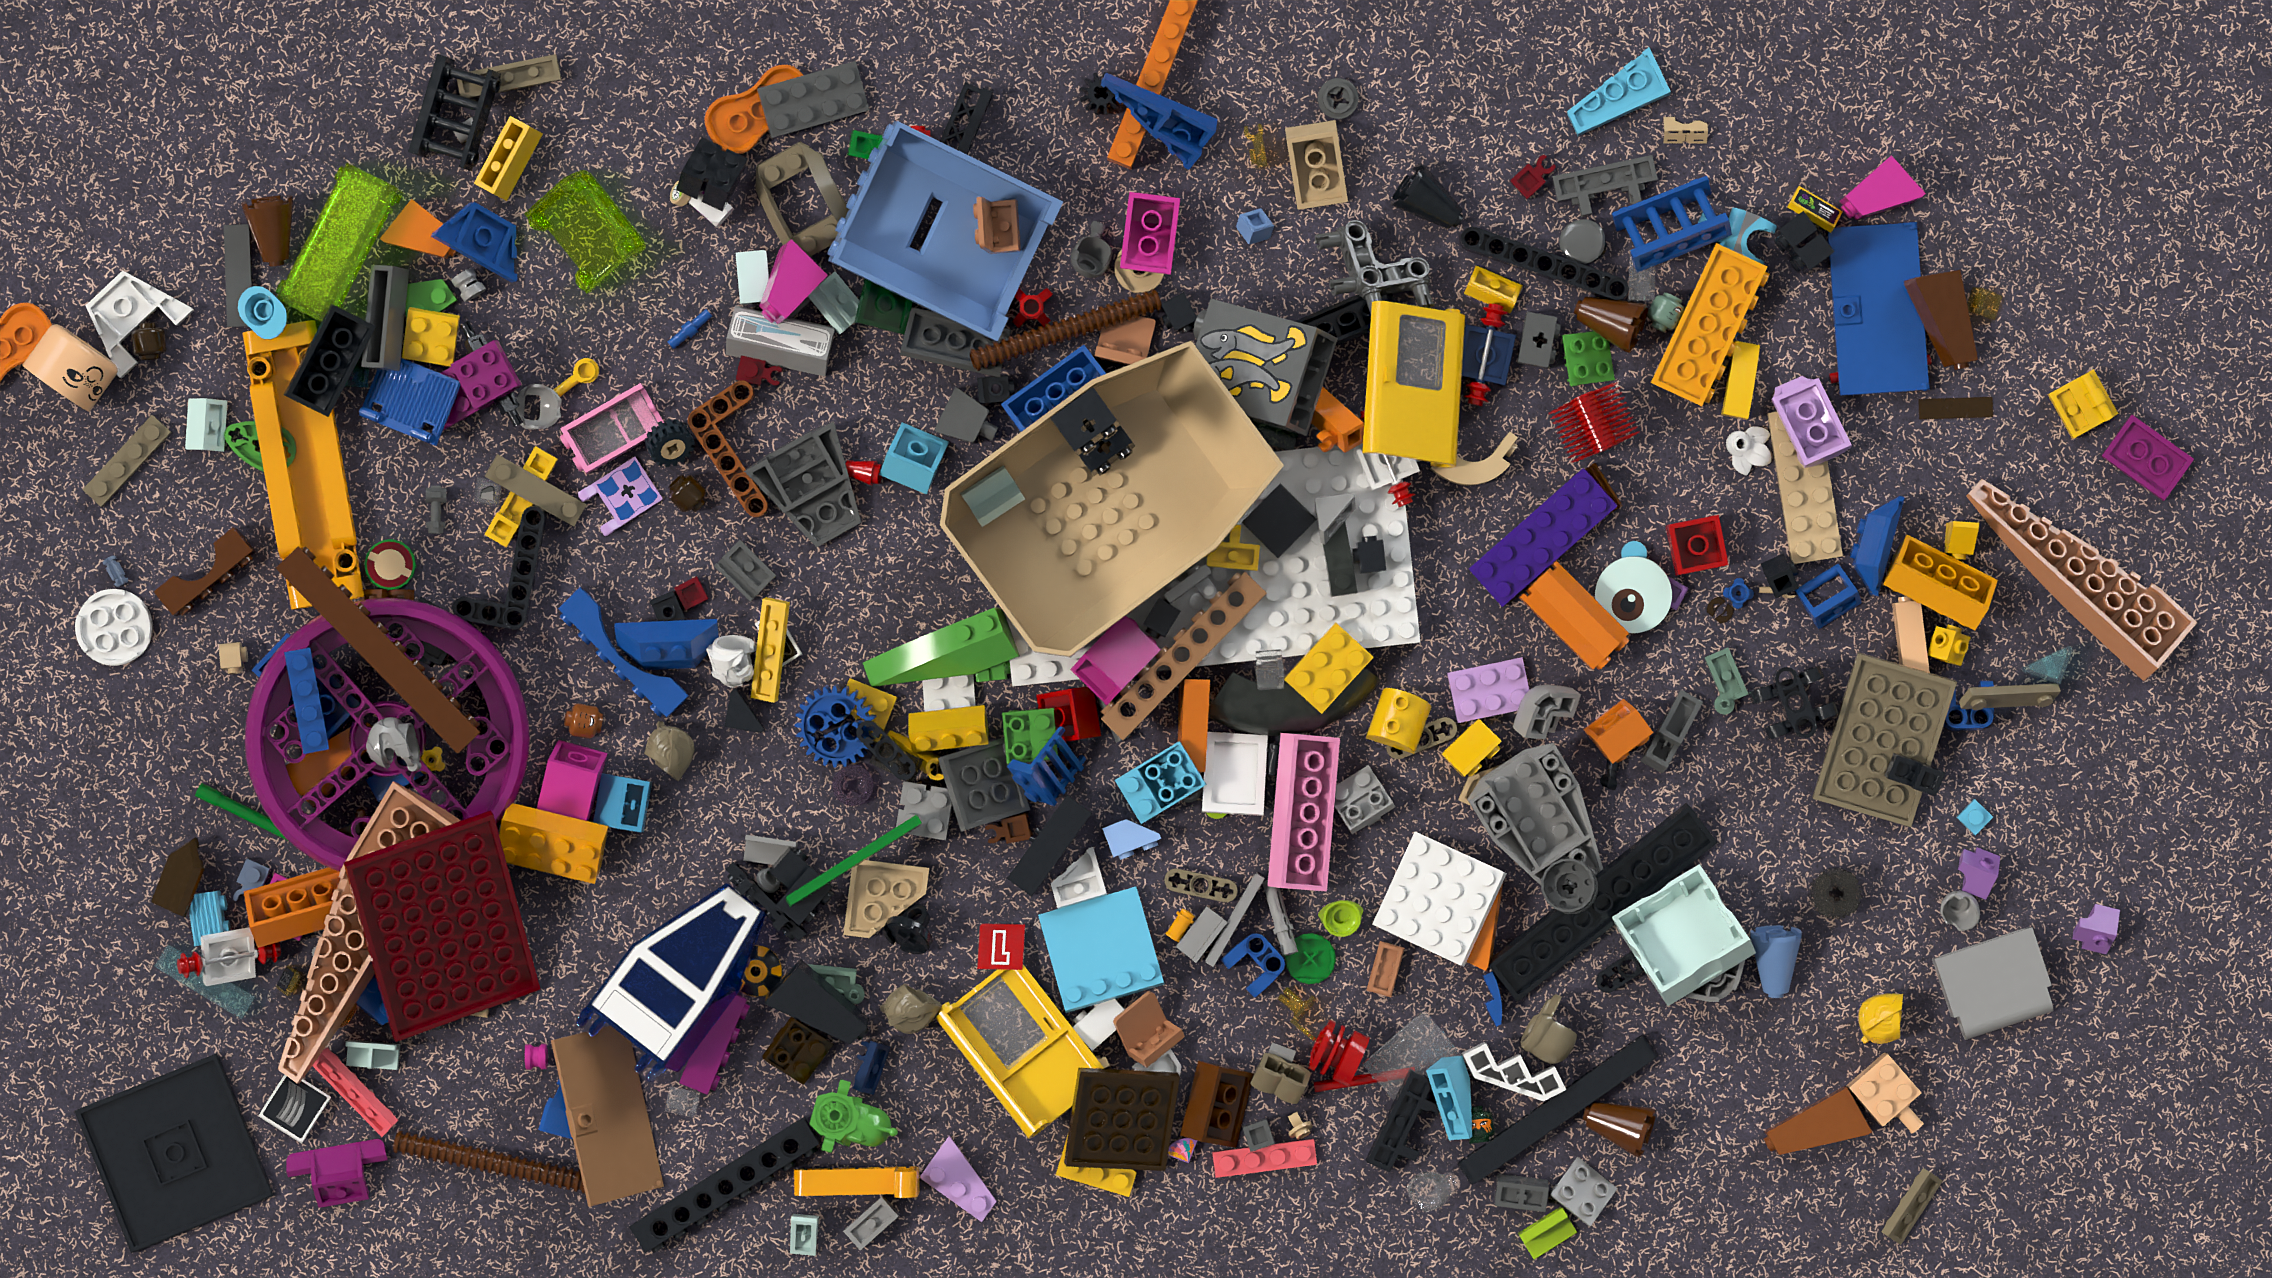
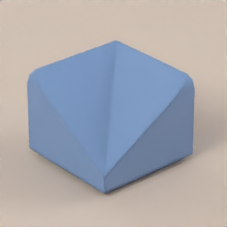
[1236,208,1274,245]

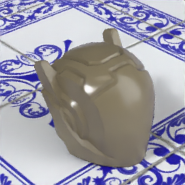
[644,721,695,781]
[880,983,942,1034]

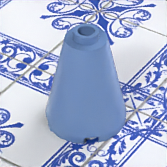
[1750,925,1802,998]

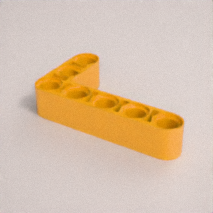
[794,1166,920,1198]

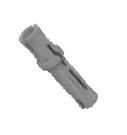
[1262,880,1298,956]

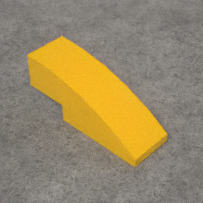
[1721,341,1760,420]

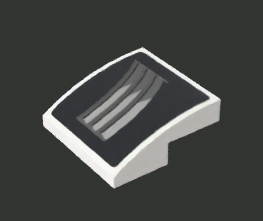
[258,1075,331,1144]

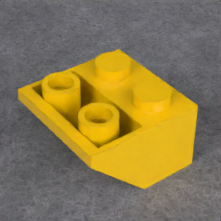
[1441,719,1502,777]

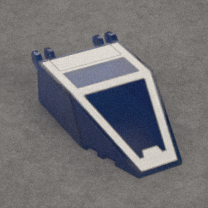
[576,883,767,1082]

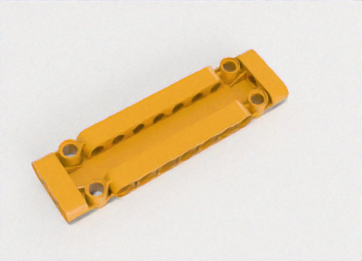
[242,320,364,610]

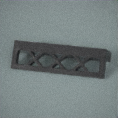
[940,82,993,155]

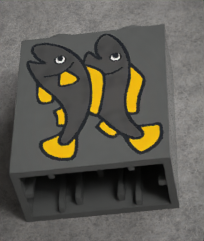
[1194,299,1338,436]

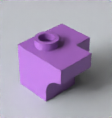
[1958,847,2000,900]
[2072,904,2120,954]

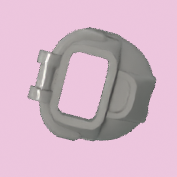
[516,384,562,430]

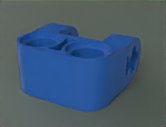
[1944,681,1994,731]
[1220,933,1285,998]

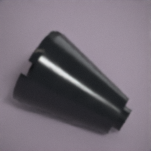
[1391,163,1463,229]

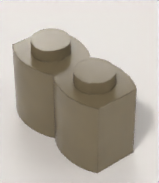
[1250,1053,1311,1104]

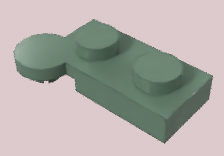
[1704,647,1748,715]
[808,964,865,1004]

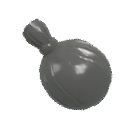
[1070,221,1113,278]

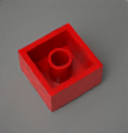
[1665,515,1729,576]

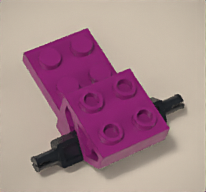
[440,321,523,431]

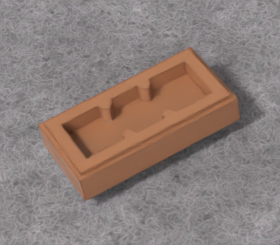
[1366,941,1405,997]

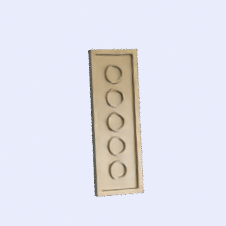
[1767,412,1843,564]

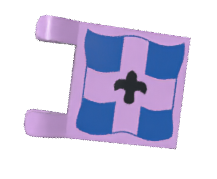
[578,457,663,536]

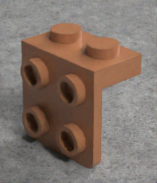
[973,197,1021,254]
[1113,991,1185,1068]

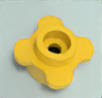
[421,747,445,774]

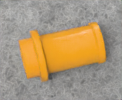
[1165,908,1195,942]

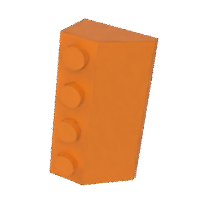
[244,867,340,948]

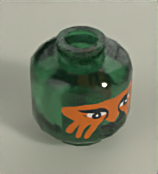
[1465,1106,1495,1144]

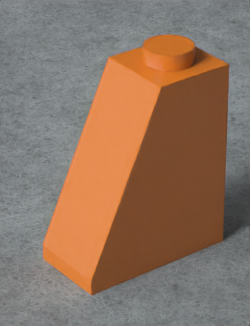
[380,199,457,259]

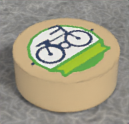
[670,181,691,207]

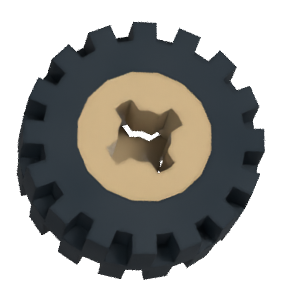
[645,419,695,467]

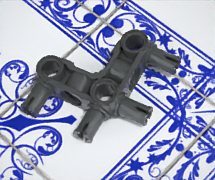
[1315,220,1434,314]

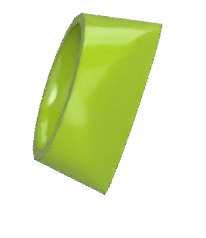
[1318,900,1363,937]

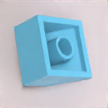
[879,422,949,494]

